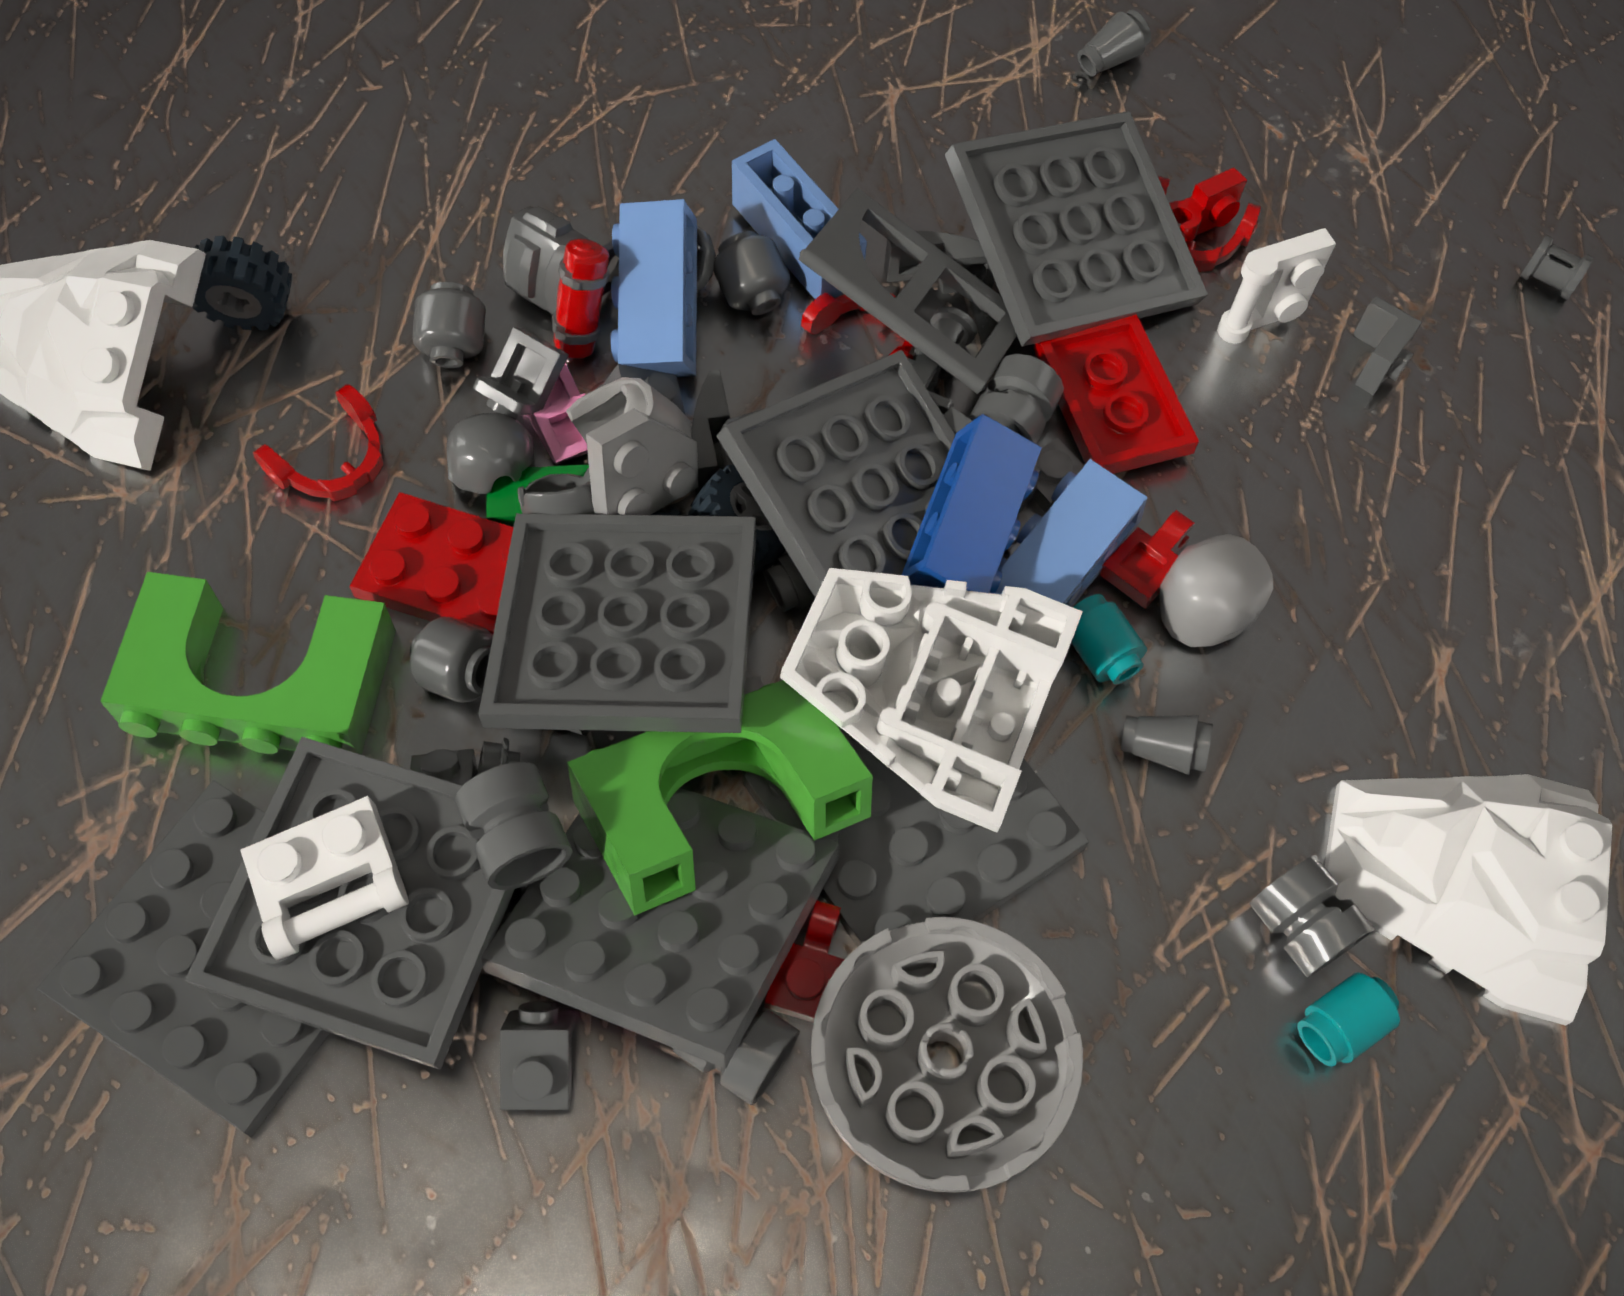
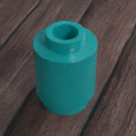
[1071,594,1147,685]
[1297,972,1400,1067]

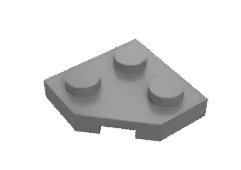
[586,408,698,515]

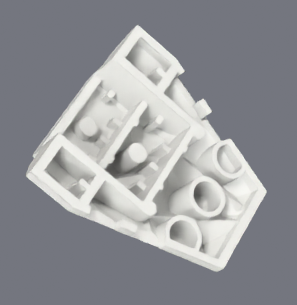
[0,240,206,471]
[780,568,1083,833]
[1325,774,1612,1026]

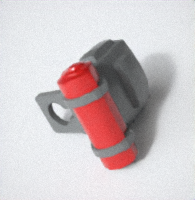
[503,206,619,358]

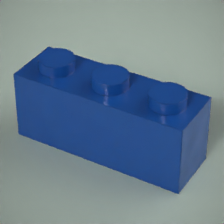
[902,414,1042,593]

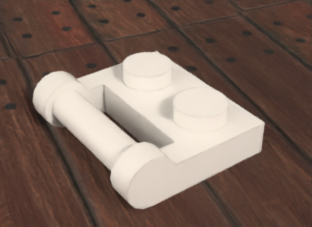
[1217,228,1336,344]
[240,796,409,961]

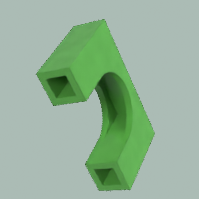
[100,572,396,755]
[567,680,873,916]

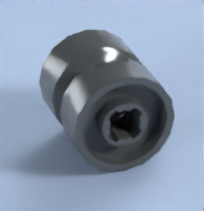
[969,354,1064,444]
[455,762,573,890]
[1249,855,1375,978]
[673,1010,800,1106]

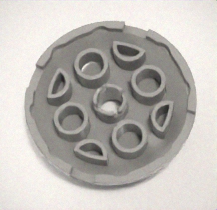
[811,917,1083,1193]

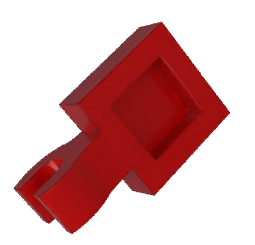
[1169,167,1247,243]
[1100,510,1195,609]
[764,900,845,1023]

